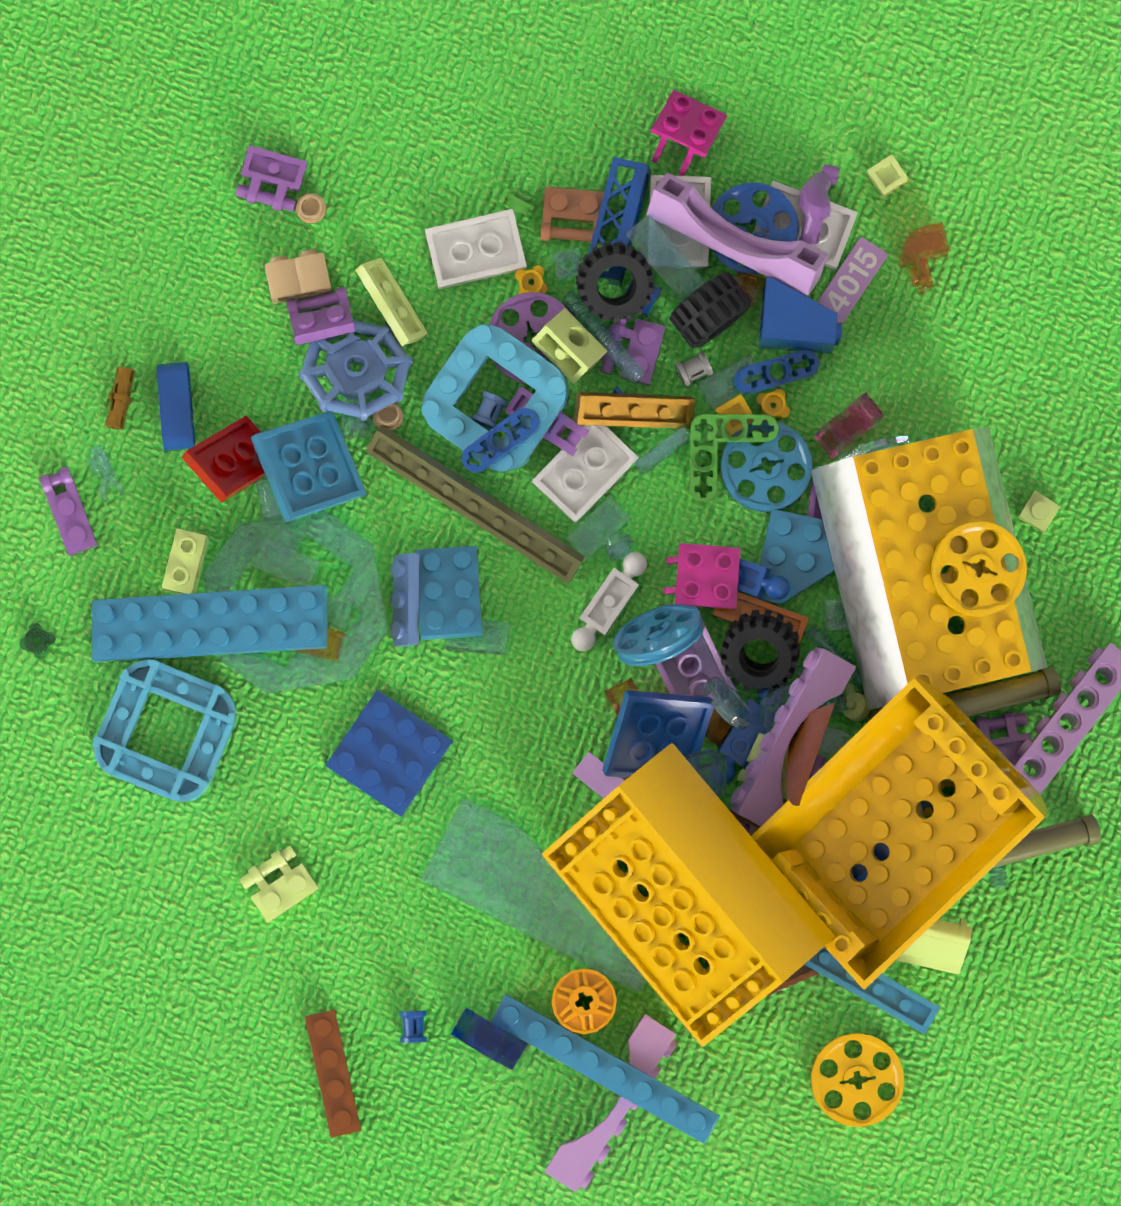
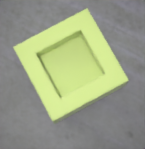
[866,154,909,197]
[1018,491,1061,533]

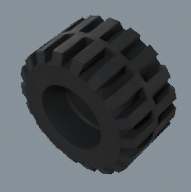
[576,242,655,323]
[669,272,752,348]
[721,609,800,694]

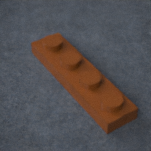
[304,1010,362,1138]

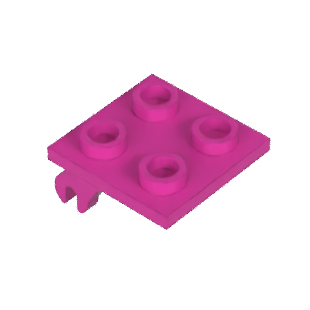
[650,90,728,176]
[664,543,740,609]

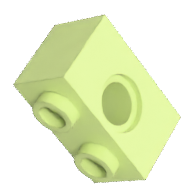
[532,308,607,384]
[162,528,210,594]

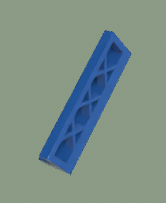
[588,157,651,287]

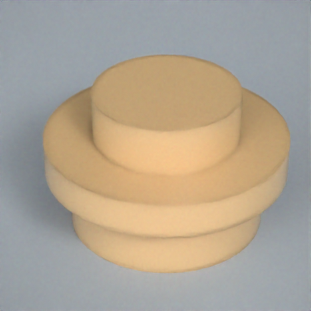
[296,193,326,224]
[373,403,403,431]

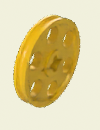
[931,521,1027,616]
[811,1033,904,1127]

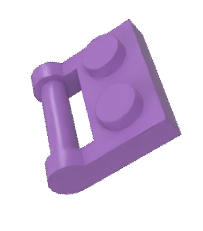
[286,286,355,345]

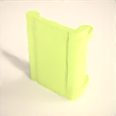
[896,917,972,975]

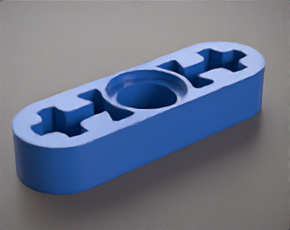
[734,350,819,394]
[462,408,541,473]

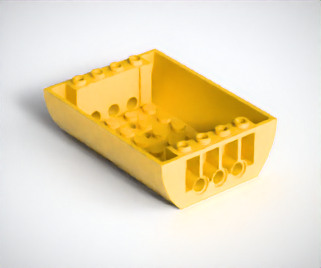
[751,678,1048,990]
[541,743,835,1047]

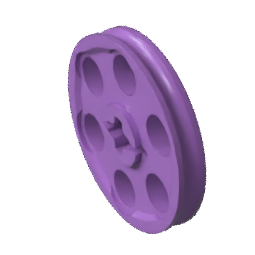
[489,292,569,384]

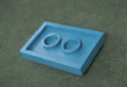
[416,546,482,640]

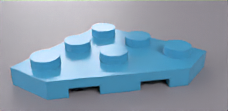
[752,509,835,605]

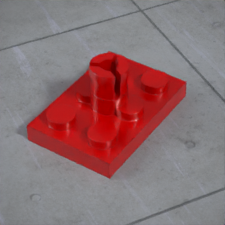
[181,415,266,503]

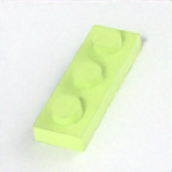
[355,257,428,347]

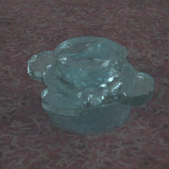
[552,248,582,280]
[604,532,635,561]

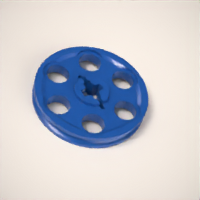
[712,182,799,275]

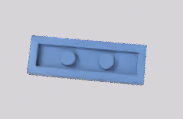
[391,553,419,647]

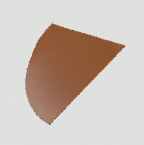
[786,703,835,806]

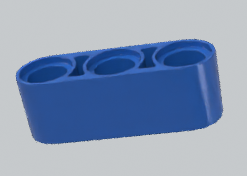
[157,362,195,451]

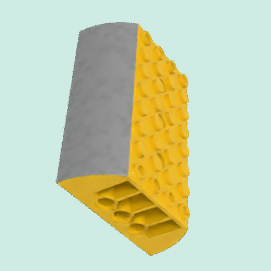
[811,427,1047,710]

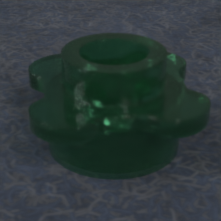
[19,623,56,659]

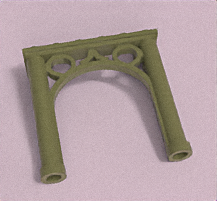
[866,666,1101,868]

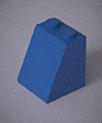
[759,277,842,354]

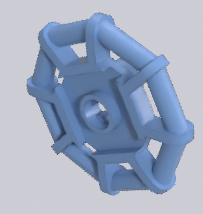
[299,319,413,421]

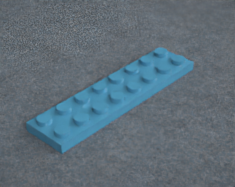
[92,585,327,662]

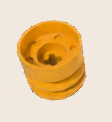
[551,968,617,1034]

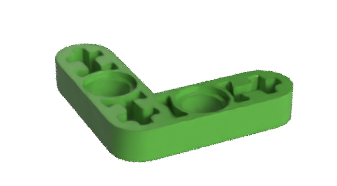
[690,413,779,502]

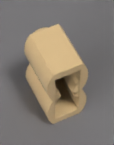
[264,249,332,304]

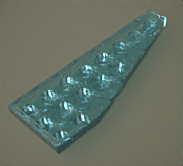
[421,798,645,993]

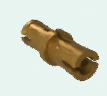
[104,367,136,430]

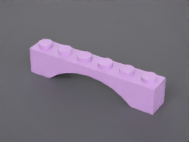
[647,172,828,297]
[729,647,856,826]
[545,1014,678,1192]

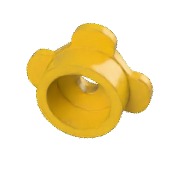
[515,265,548,294]
[756,389,790,421]

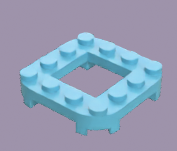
[422,325,570,472]
[93,659,237,802]

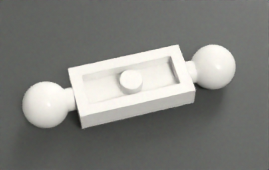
[571,552,647,652]

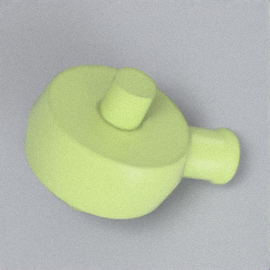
[842,685,871,721]

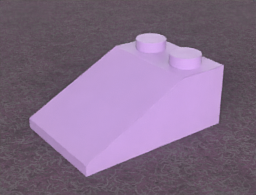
[655,627,742,711]

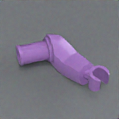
[799,164,840,245]

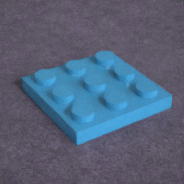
[251,411,367,522]

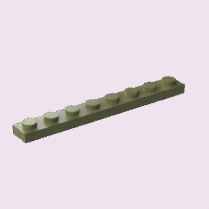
[365,425,585,584]

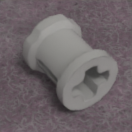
[674,351,713,388]

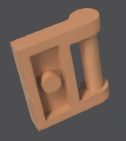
[540,187,604,246]

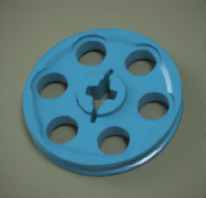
[721,421,812,512]
[613,604,705,666]

